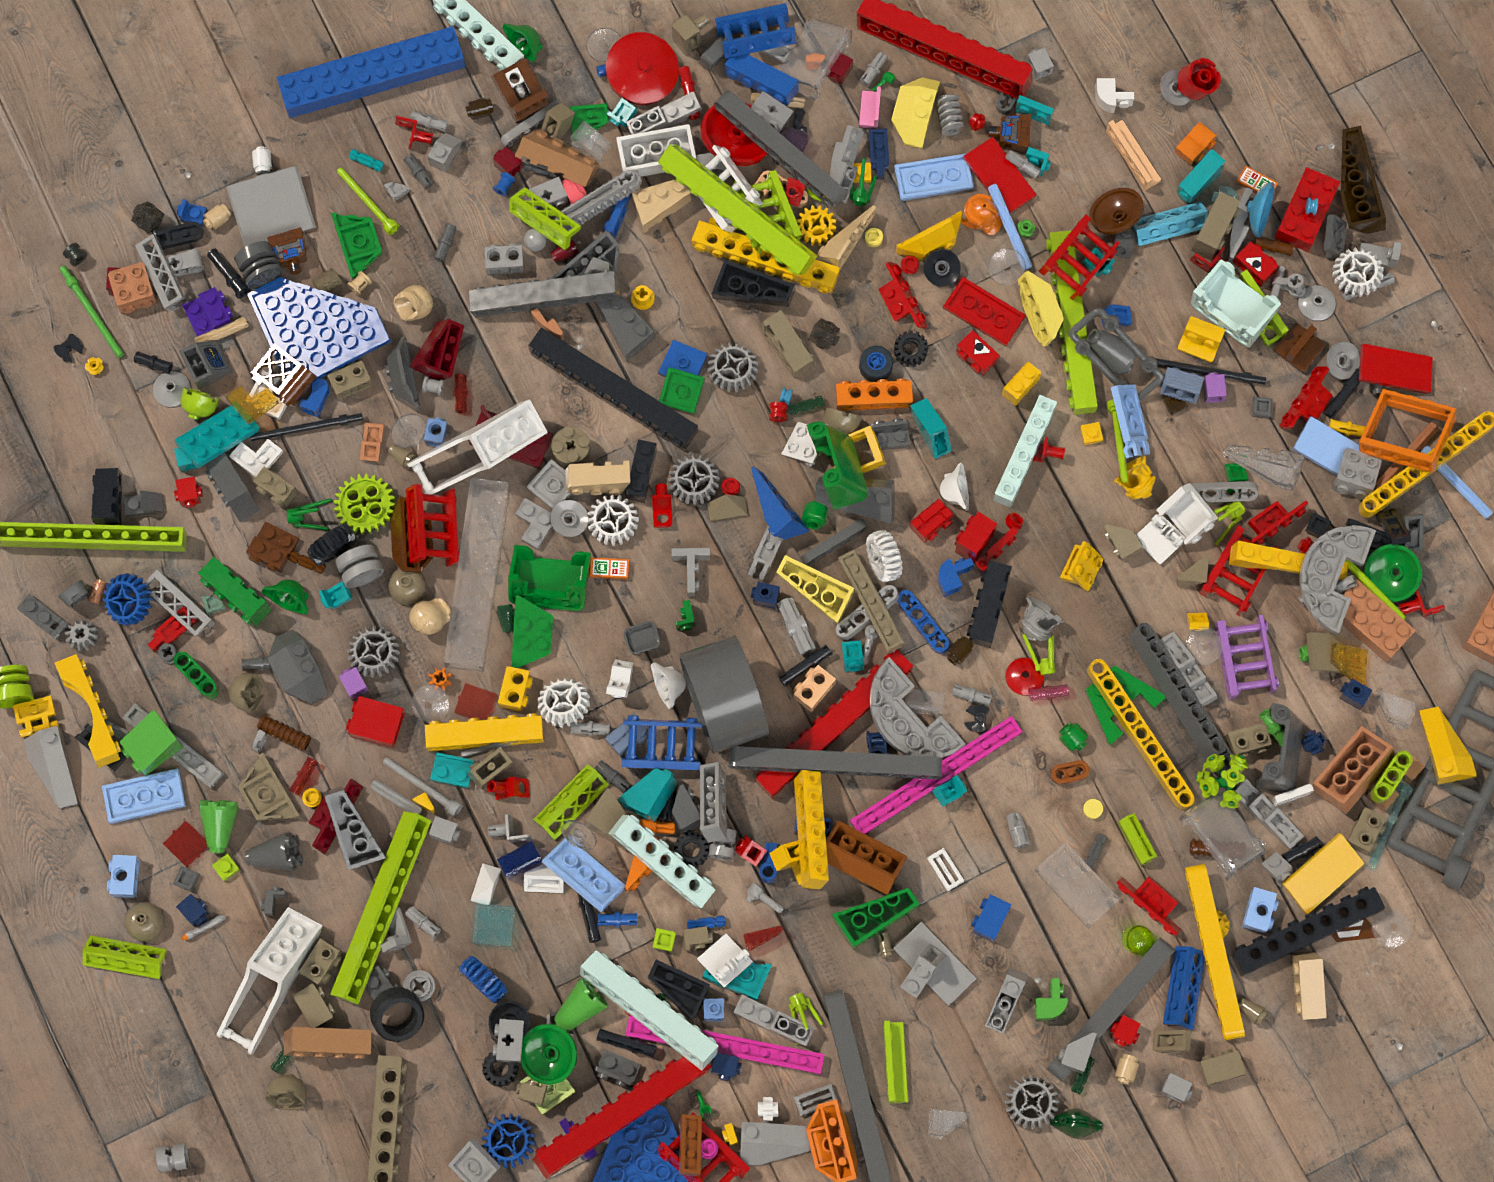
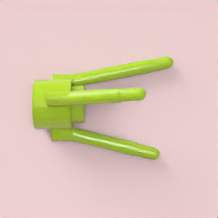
[1213,501,1245,546]
[1022,634,1056,675]
[788,993,823,1045]

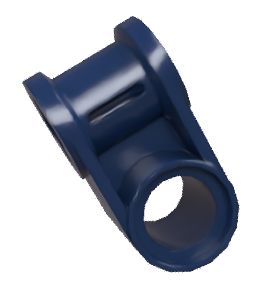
[866,731,887,754]

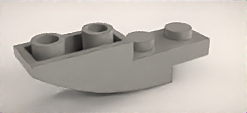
[626,91,702,135]
[830,125,864,203]
[733,995,814,1047]

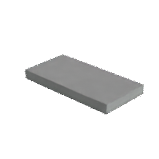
[893,922,977,1006]

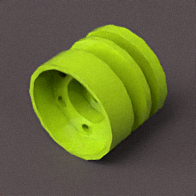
[0,665,34,709]

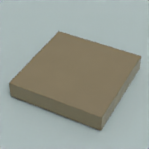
[1306,632,1345,673]

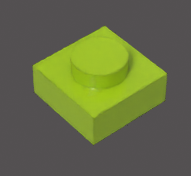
[212,853,240,882]
[652,928,676,952]

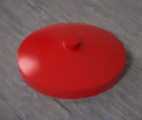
[605,32,679,105]
[700,103,768,166]

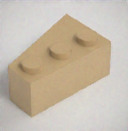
[632,179,691,234]
[565,460,630,496]
[1291,952,1327,1020]

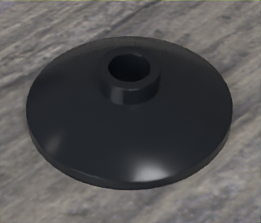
[923,249,961,287]

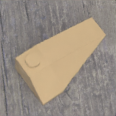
[818,205,876,269]

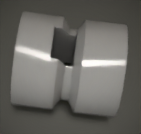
[708,829,737,860]
[156,1143,189,1173]

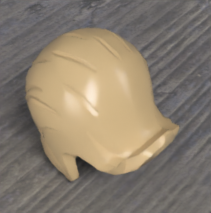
[393,285,433,322]
[409,598,451,635]

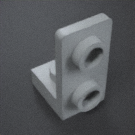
[1360,242,1402,268]
[380,907,412,952]

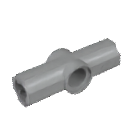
[777,597,816,656]

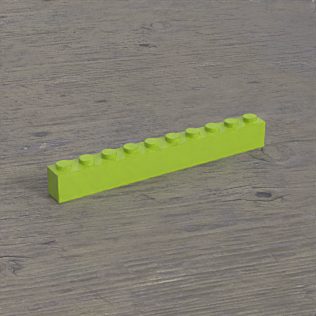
[658,144,817,275]
[1046,230,1098,415]
[0,522,187,552]
[330,811,431,1005]

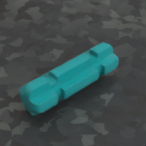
[349,149,384,172]

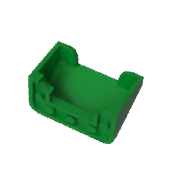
[806,421,868,510]
[508,545,591,611]

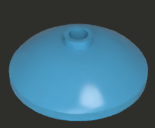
[1247,182,1275,238]

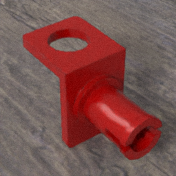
[395,116,434,149]
[785,177,806,206]
[1190,246,1234,272]
[1032,437,1065,463]
[652,483,672,528]
[1399,589,1445,618]
[487,777,530,800]

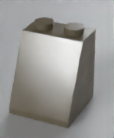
[586,788,637,852]

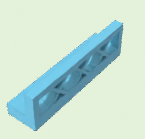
[1132,202,1208,246]

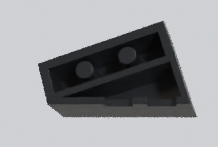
[91,468,122,525]
[648,959,710,1023]

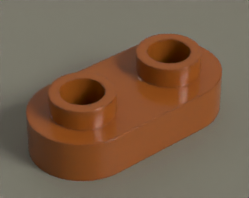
[1050,760,1089,785]

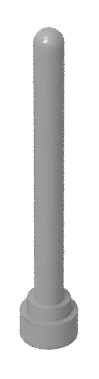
[383,757,463,817]

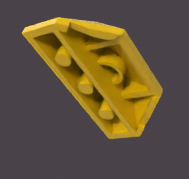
[896,211,963,261]

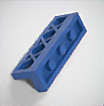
[1163,946,1205,1030]

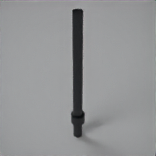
[1156,358,1266,385]
[250,413,363,441]

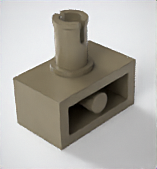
[672,13,710,56]

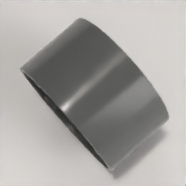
[679,635,769,754]

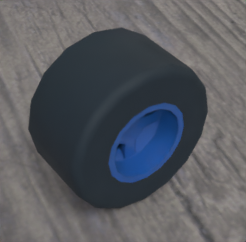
[859,346,893,382]

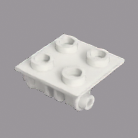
[781,422,820,467]
[1137,514,1186,565]
[697,934,753,987]

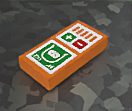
[1236,166,1278,194]
[590,558,629,580]

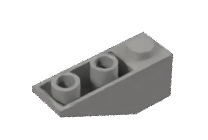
[985,967,1028,1034]

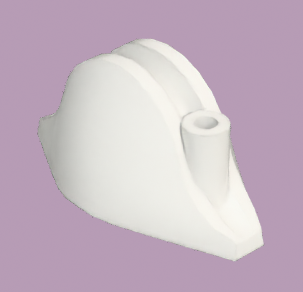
[940,463,969,511]
[651,663,686,710]

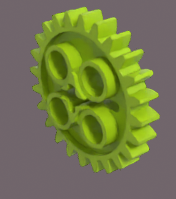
[333,473,396,535]

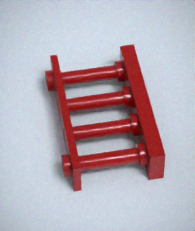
[1038,214,1120,300]
[406,484,460,567]
[1199,525,1278,616]
[657,1112,751,1182]

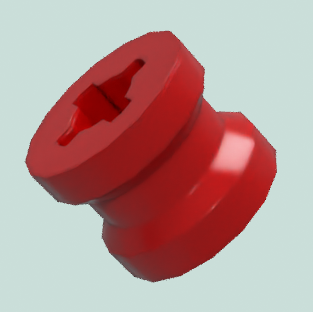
[769,402,788,422]

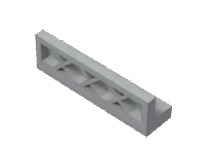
[135,234,185,312]
[145,570,215,637]

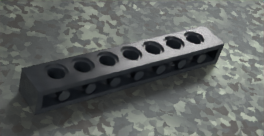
[1231,886,1385,977]

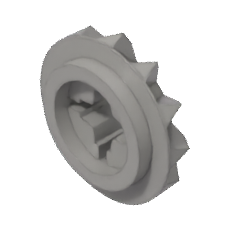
[403,970,435,1002]

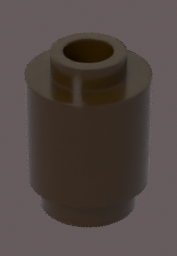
[465,98,494,120]
[946,636,974,665]

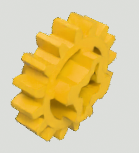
[796,205,836,246]

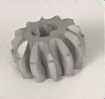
[65,619,99,652]

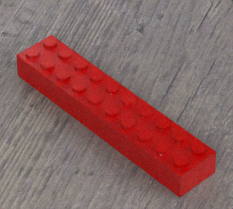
[857,0,1033,99]

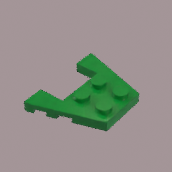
[1085,665,1166,746]

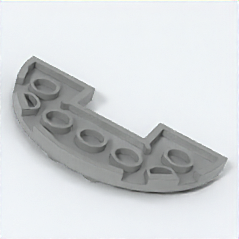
[1299,525,1376,635]
[870,657,966,758]

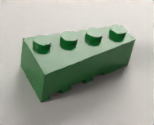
[198,557,271,627]
[831,888,920,950]

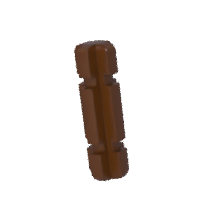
[289,551,326,574]

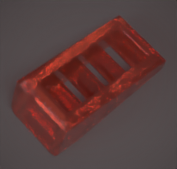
[743,925,783,951]

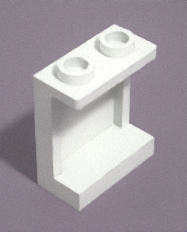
[1157,483,1218,545]

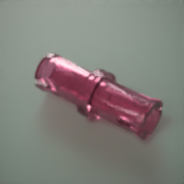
[1029,684,1069,702]

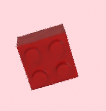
[954,511,997,564]

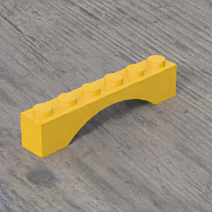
[1229,541,1348,580]
[55,654,121,768]

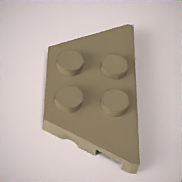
[238,753,300,822]

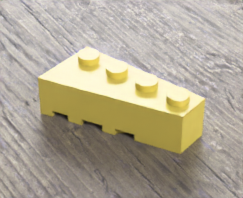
[777,555,855,625]

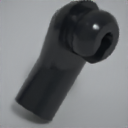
[793,109,807,136]

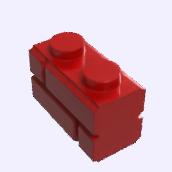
[909,498,954,543]

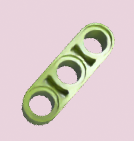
[1371,751,1413,803]

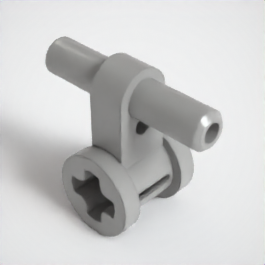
[1271,266,1306,298]

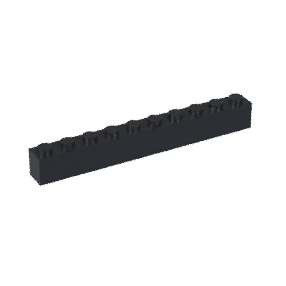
[528,328,698,449]

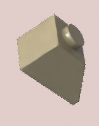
[541,102,575,139]

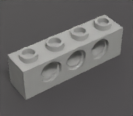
[700,762,727,843]

